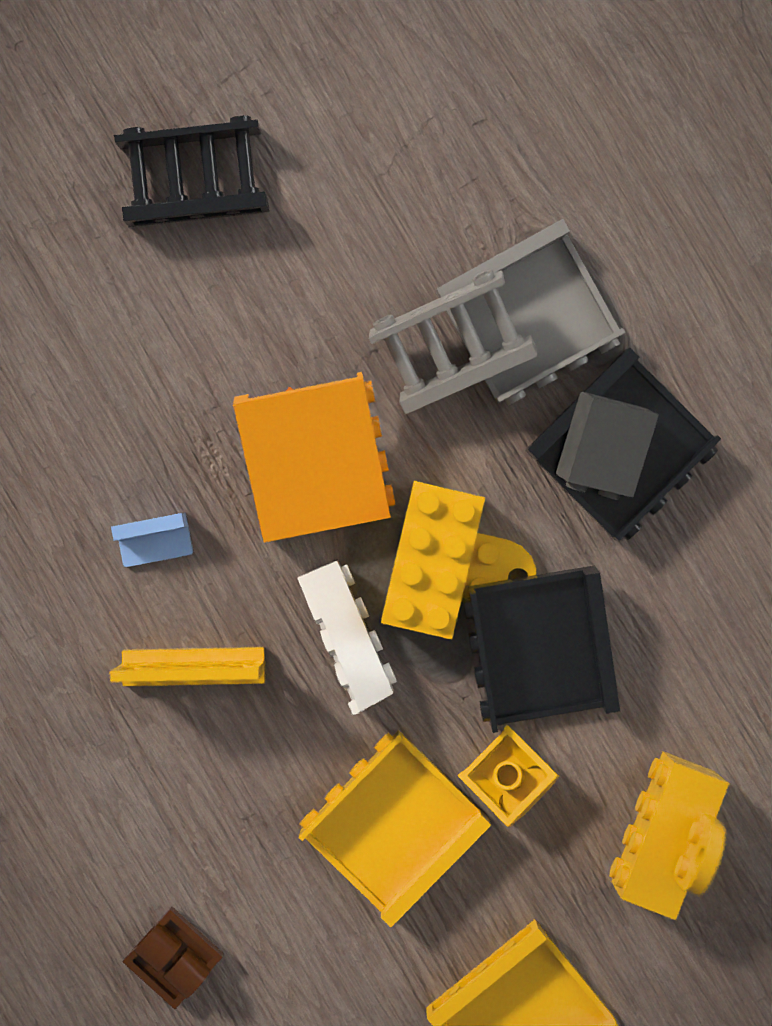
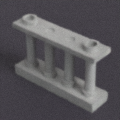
[368,270,538,415]

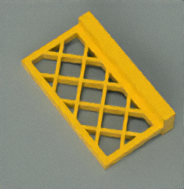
[110,647,266,686]

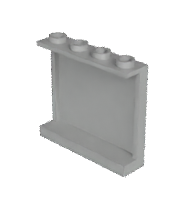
[436,219,626,406]

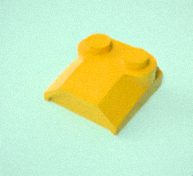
[457,725,560,827]

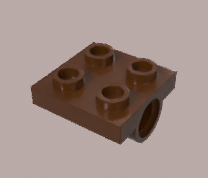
[122,906,224,1009]

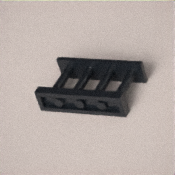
[114,116,270,227]

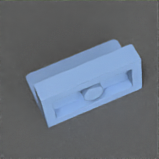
[111,513,193,567]

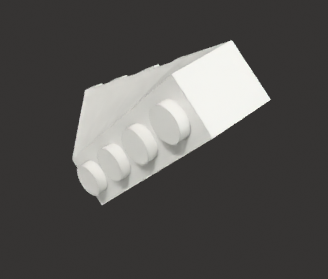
[298,560,397,715]

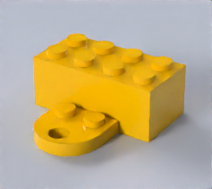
[381,481,536,640]
[609,751,729,920]

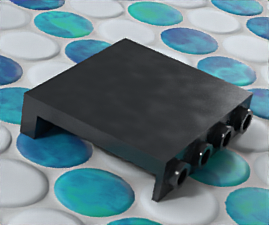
[525,347,721,541]
[463,565,620,733]

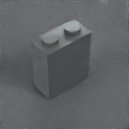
[556,391,659,500]

